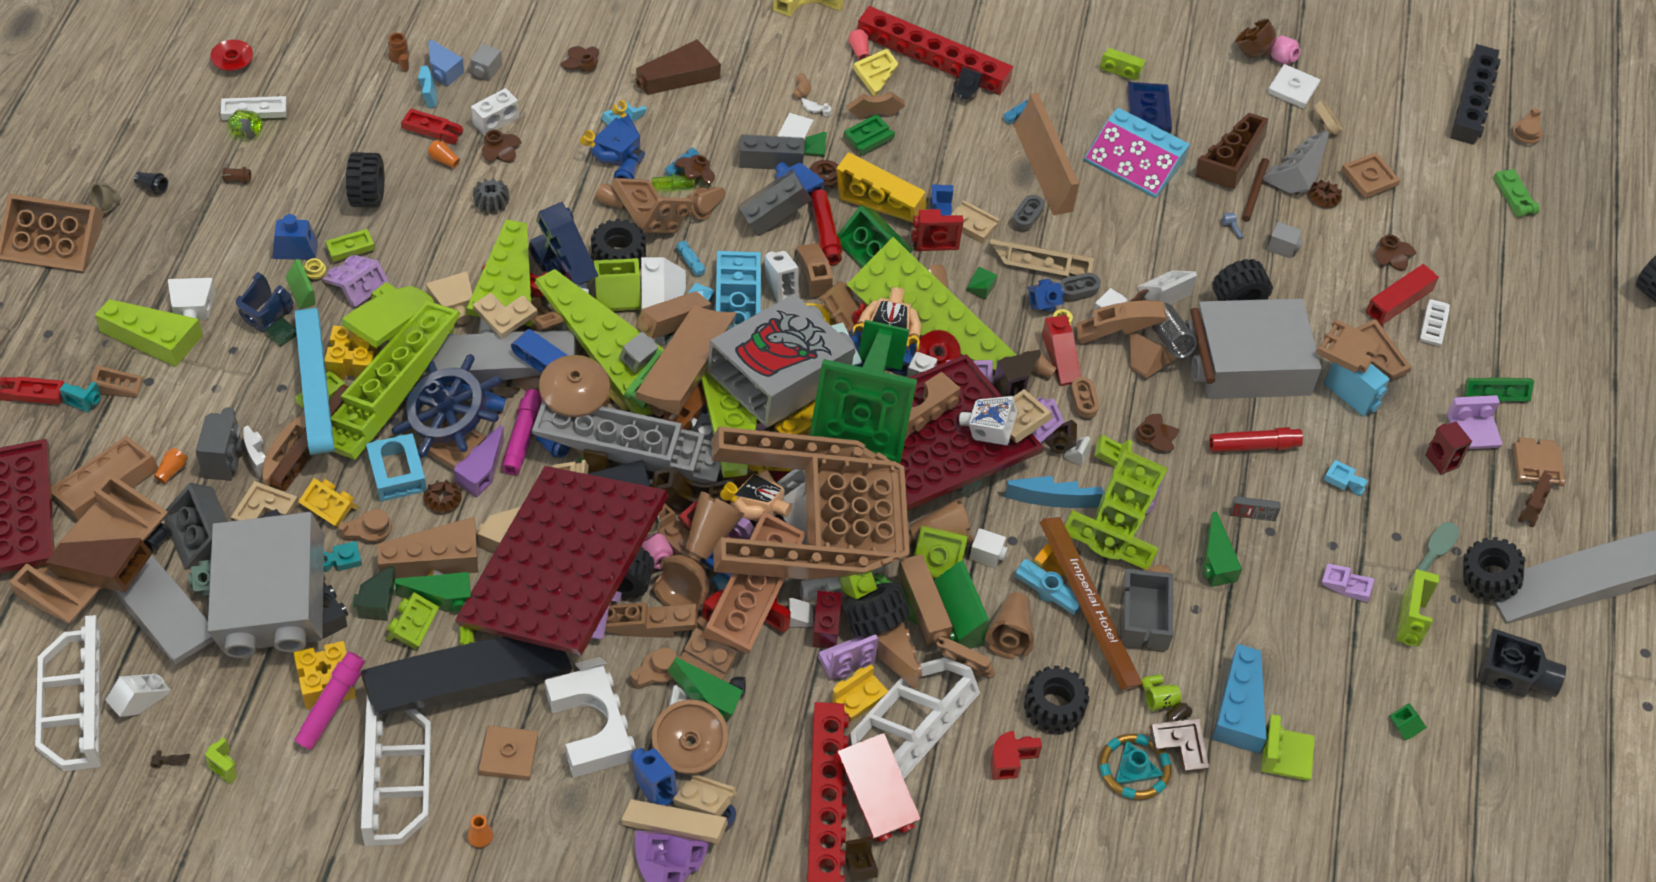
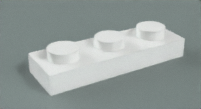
[221,96,287,120]

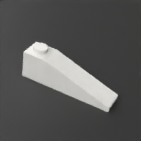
[641,257,686,346]

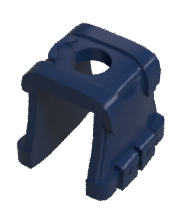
[236,272,294,333]

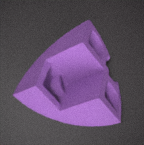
[635,830,709,882]

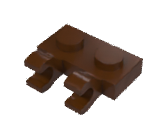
[1518,472,1552,527]

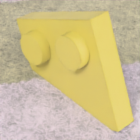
[853,49,898,96]

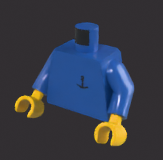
[580,100,645,166]

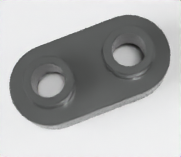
[1012,195,1044,230]
[1060,273,1101,300]

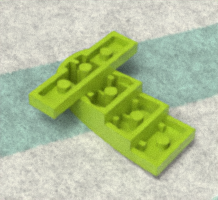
[342,282,454,348]
[1064,449,1167,569]

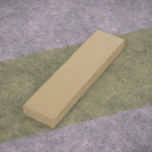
[621,799,728,844]

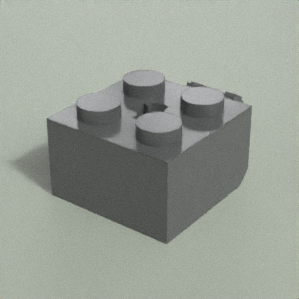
[196,407,244,481]

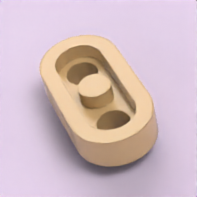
[1314,100,1343,135]

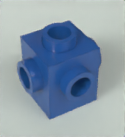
[1027,279,1064,311]

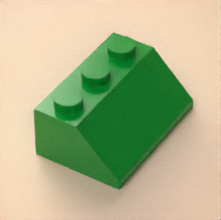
[837,205,913,267]
[934,561,989,649]

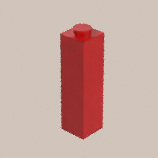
[1366,264,1439,326]

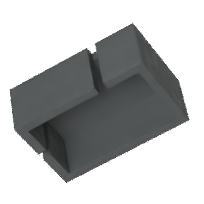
[1120,569,1173,650]

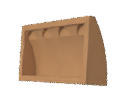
[51,435,158,522]

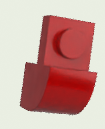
[990,731,1042,780]

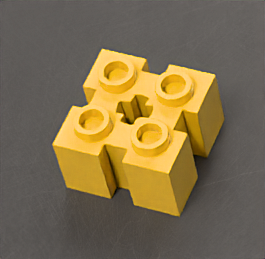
[324,325,381,380]
[294,641,356,710]

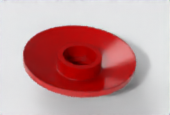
[210,39,253,71]
[916,330,961,366]

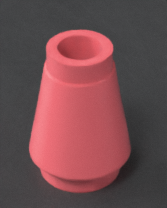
[848,29,870,61]

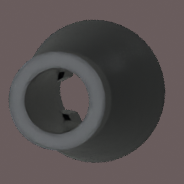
[134,171,168,194]

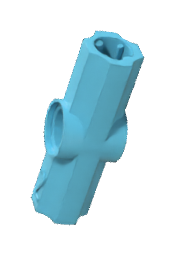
[1014,559,1081,615]

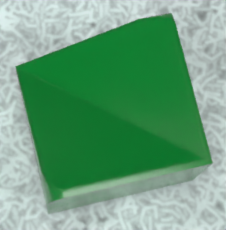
[967,267,997,299]
[1389,703,1427,740]

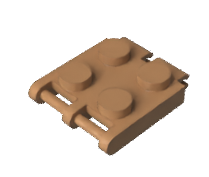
[819,280,860,332]
[1316,320,1381,373]
[1513,437,1565,487]
[937,637,995,678]

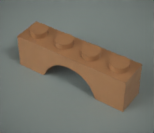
[905,372,961,440]

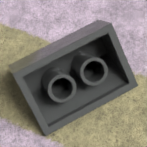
[739,134,804,170]
[740,168,812,236]
[165,483,228,569]

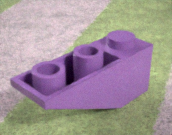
[454,425,504,497]

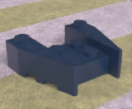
[528,202,599,295]

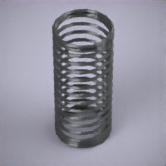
[1152,303,1197,358]

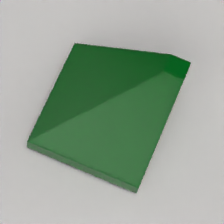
[804,132,827,157]

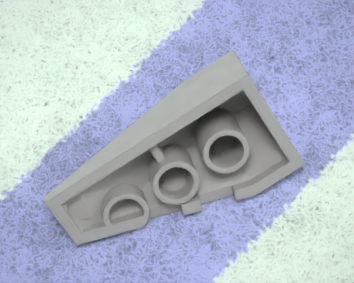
[1262,131,1329,194]

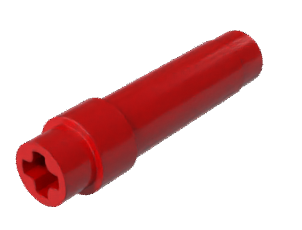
[810,190,842,265]
[1209,427,1303,452]

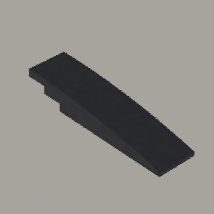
[361,637,572,715]

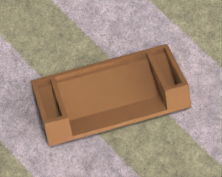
[10,473,169,624]

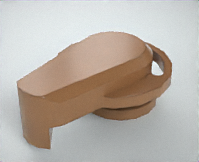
[1512,108,1543,144]
[686,187,725,220]
[339,509,392,542]
[630,648,677,688]

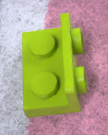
[1099,47,1146,81]
[386,593,439,650]

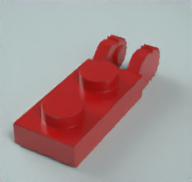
[401,108,464,145]
[0,376,65,405]

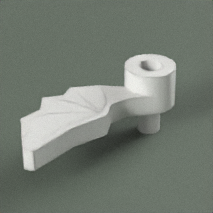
[802,98,832,117]

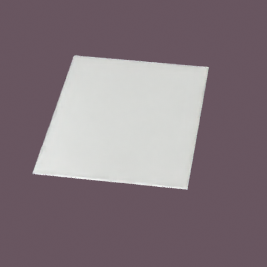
[575,657,607,670]

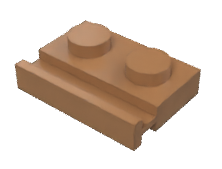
[679,628,740,681]

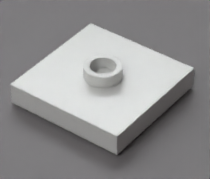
[1267,64,1321,109]

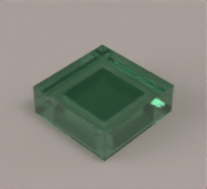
[265,317,297,347]

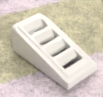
[1419,299,1450,347]

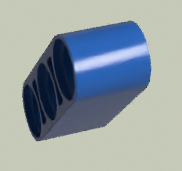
[511,329,568,373]

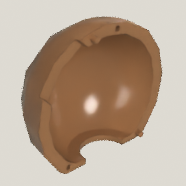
[653,555,709,610]

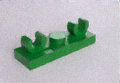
[1464,377,1534,401]

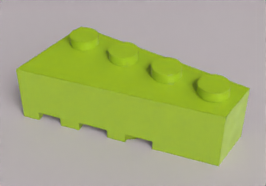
[95,299,203,367]

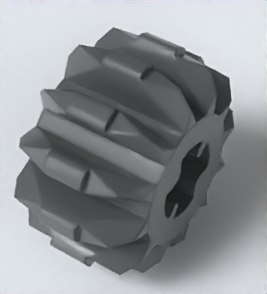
[473,178,510,214]

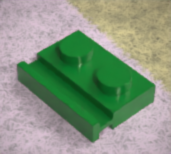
[843,114,895,155]

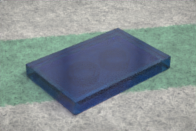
[1127,82,1172,134]

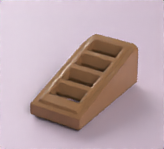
[90,365,143,397]

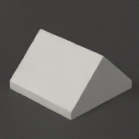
[1137,270,1197,305]

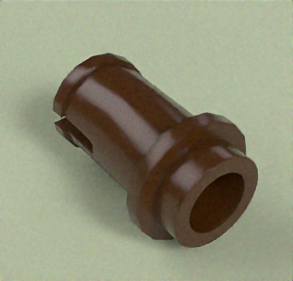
[222,167,251,184]

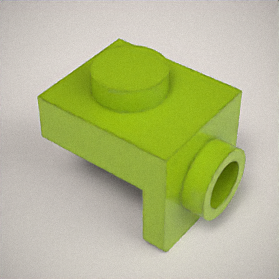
[1094,435,1133,467]

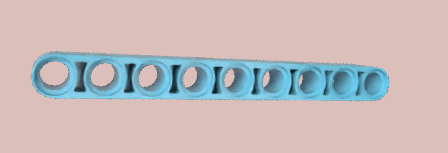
[294,307,335,455]

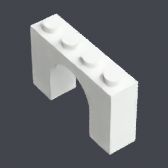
[545,664,636,778]

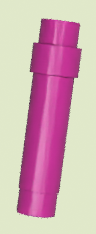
[501,389,542,475]
[294,651,366,750]

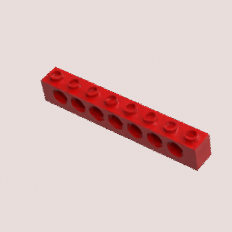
[857,6,1013,95]
[807,702,849,882]

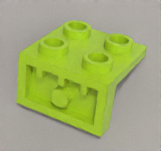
[1261,714,1315,781]

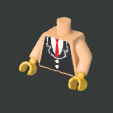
[852,286,921,351]
[720,465,792,521]

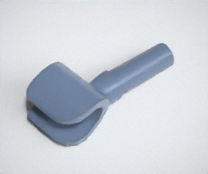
[1221,212,1244,239]

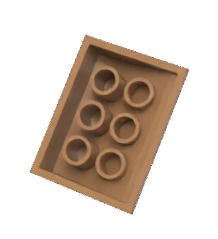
[0,194,104,272]

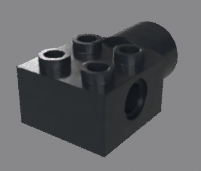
[1476,628,1566,697]

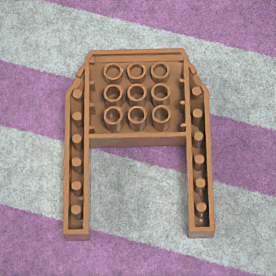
[711,426,910,580]

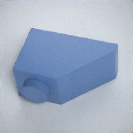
[429,40,464,87]

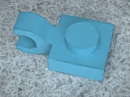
[1324,460,1368,496]

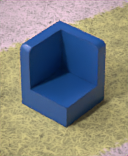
[930,184,953,216]

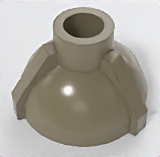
[89,183,121,214]

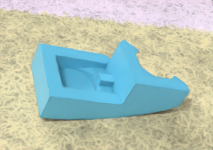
[418,66,438,108]
[601,102,647,125]

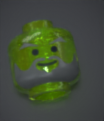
[228,109,262,139]

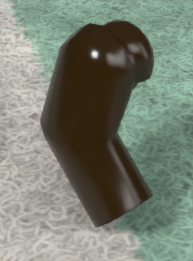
[1165,702,1192,723]

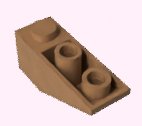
[796,243,833,297]
[876,622,922,688]

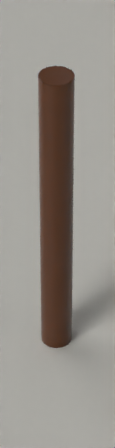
[1242,158,1269,222]
[1190,308,1215,384]

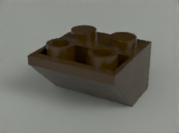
[993,349,1041,397]

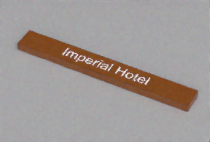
[1039,517,1143,690]

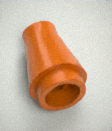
[428,140,460,169]
[154,448,188,484]
[467,815,494,848]

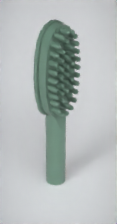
[1411,522,1459,578]

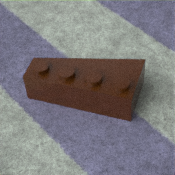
[1196,113,1268,189]

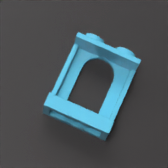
[366,433,427,502]

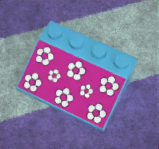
[1084,108,1190,198]

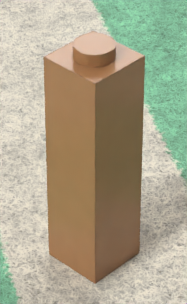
[635,291,711,339]
[897,554,953,645]

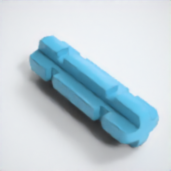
[676,240,706,277]

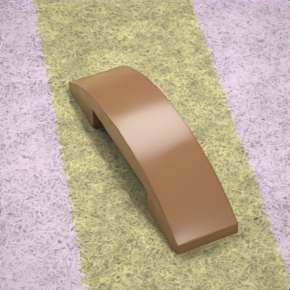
[531,296,563,331]
[263,413,306,486]

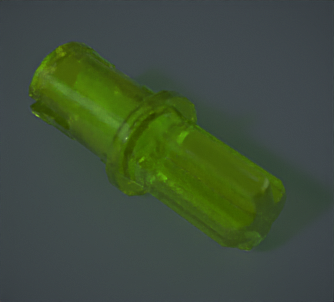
[651,174,694,191]

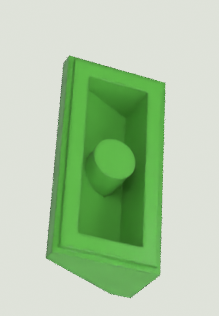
[286,259,316,309]

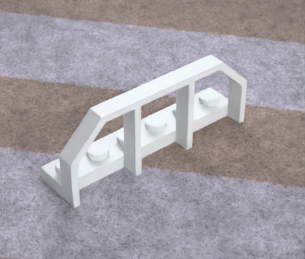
[35,615,103,771]
[850,657,980,779]
[361,695,431,846]

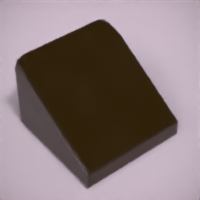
[583,449,610,474]

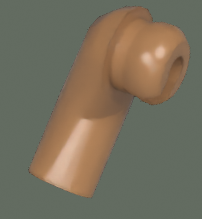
[793,73,812,99]

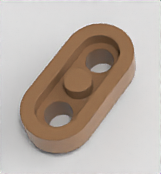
[1071,377,1099,418]

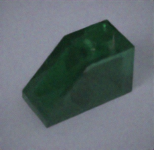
[353,566,396,621]

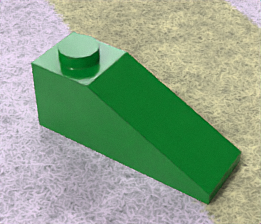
[1202,511,1242,587]
[395,572,471,613]
[667,657,743,723]

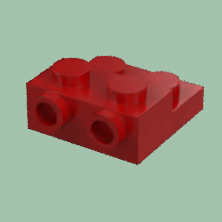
[911,209,964,251]

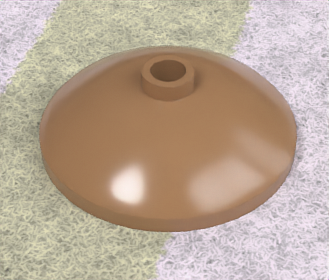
[539,355,610,417]
[652,700,728,774]

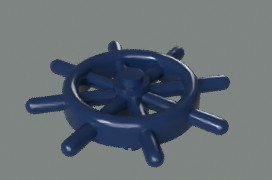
[392,354,501,458]

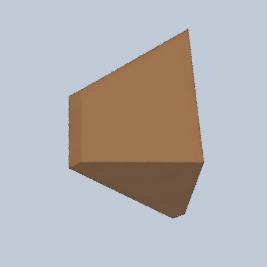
[1130,332,1177,378]

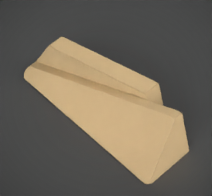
[990,239,1095,276]

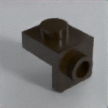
[1045,420,1077,453]
[845,838,878,881]

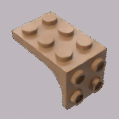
[611,178,693,233]

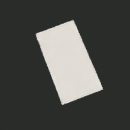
[778,113,813,138]

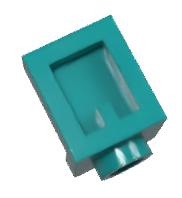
[60,381,101,413]

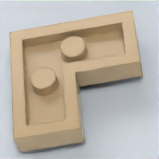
[473,293,538,339]
[1010,389,1053,443]
[231,481,298,521]

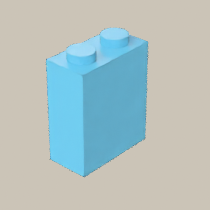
[1324,362,1390,417]

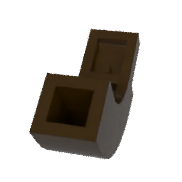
[652,467,739,511]

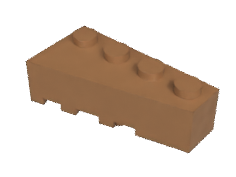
[377,517,479,580]

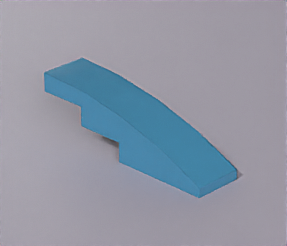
[1004,476,1104,508]

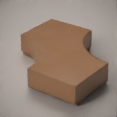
[847,91,905,119]

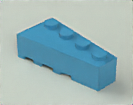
[1212,644,1266,754]

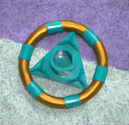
[1099,733,1172,800]

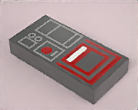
[1229,496,1281,522]

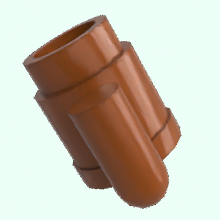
[388,32,410,71]

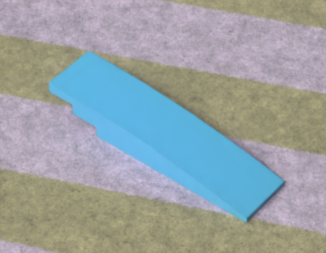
[715,251,761,327]

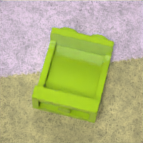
[1396,569,1440,647]

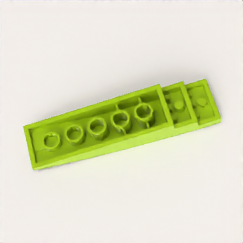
[331,301,461,460]

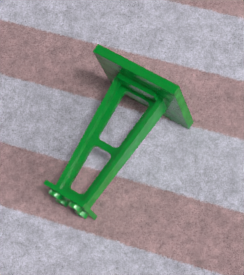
[809,320,917,463]

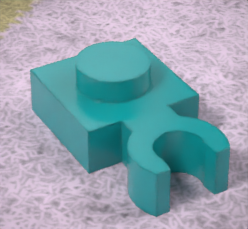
[324,541,362,572]

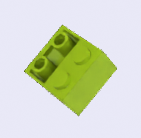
[594,258,642,311]

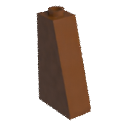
[635,39,721,95]
[46,538,152,593]

